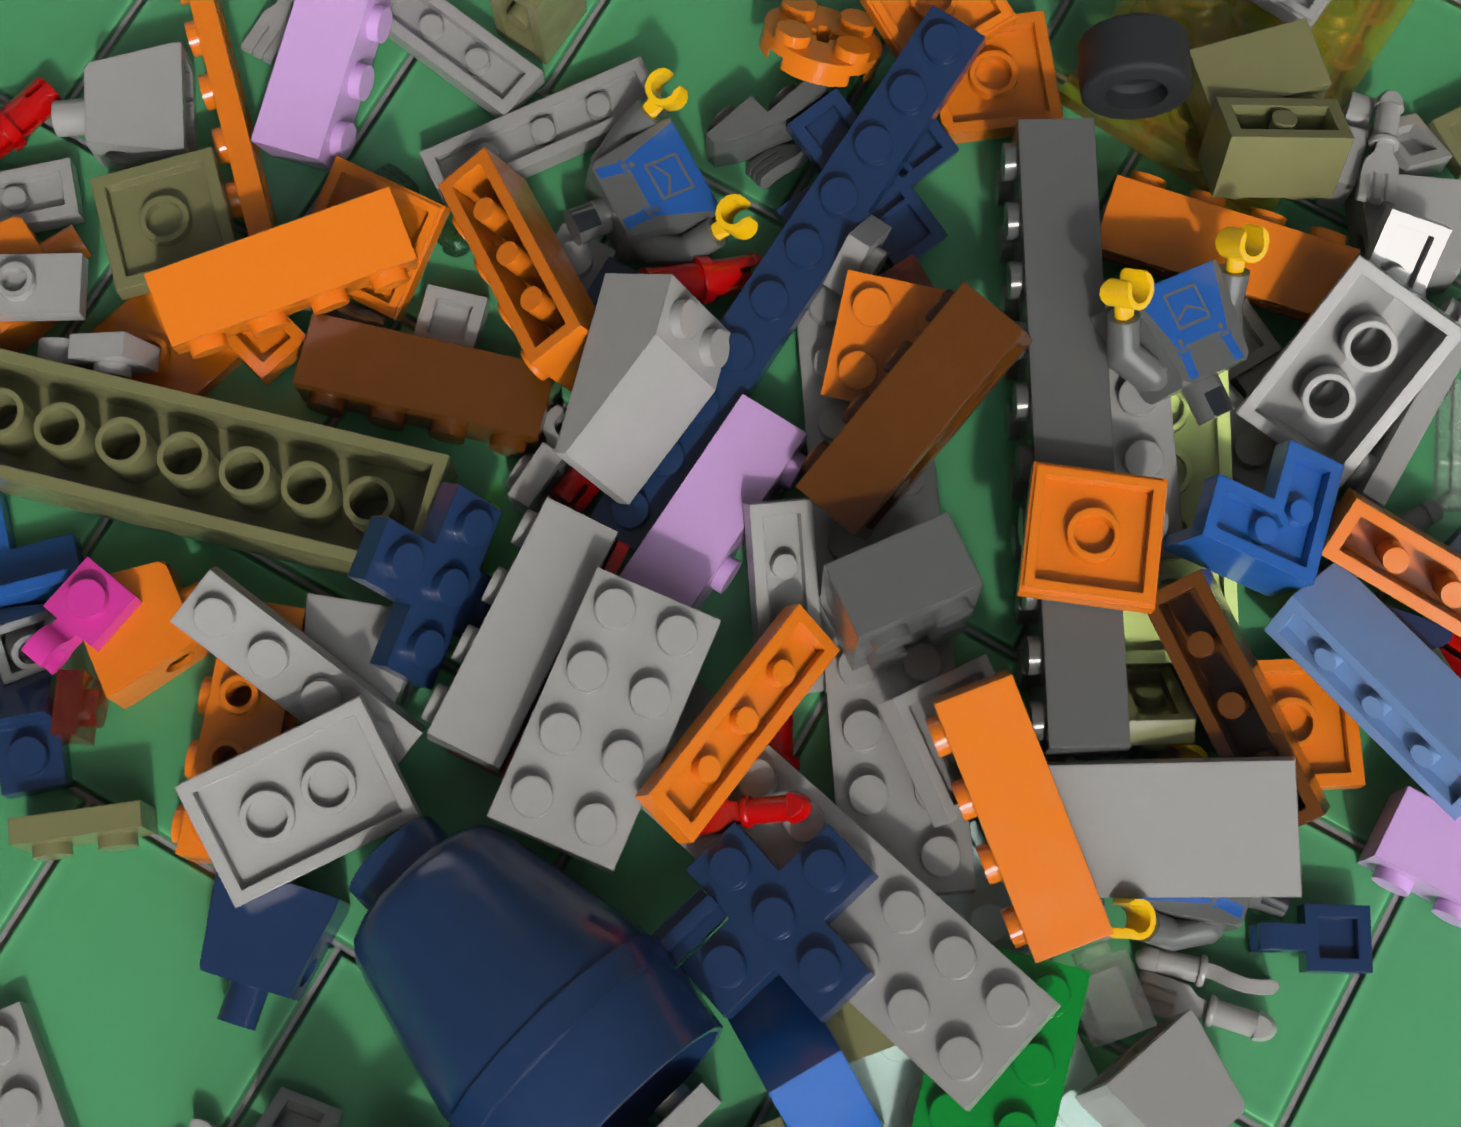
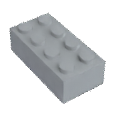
[487,567,721,874]

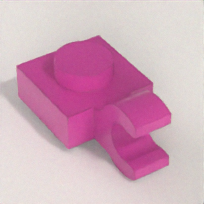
[21,556,142,674]

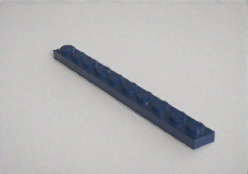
[589,5,985,552]

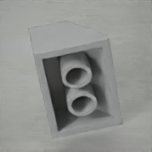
[1236,254,1461,488]

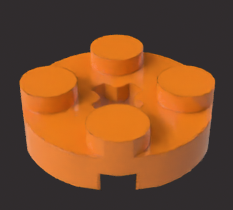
[759,0,882,87]

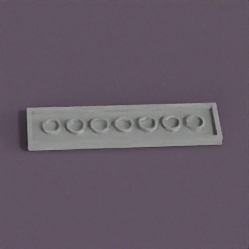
[641,681,1061,1111]

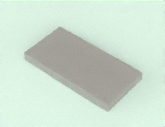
[1046,756,1302,898]

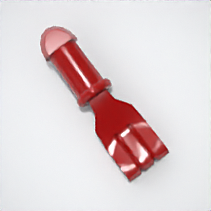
[698,791,813,837]

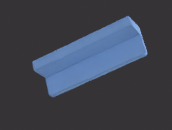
[1264,563,1461,821]

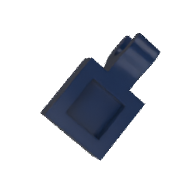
[1248,904,1373,975]

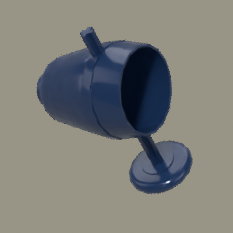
[349,816,728,1127]

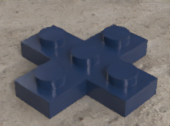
[774,88,960,276]
[347,482,502,690]
[680,822,879,1023]

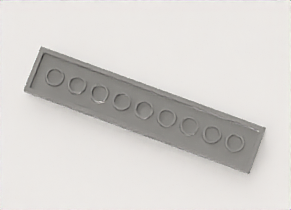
[796,275,976,896]

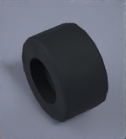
[1077,12,1193,120]

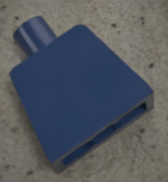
[200,871,351,1031]

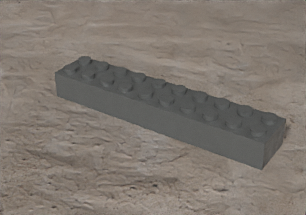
[994,118,1131,761]

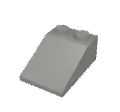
[554,273,731,504]

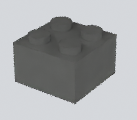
[820,512,983,671]

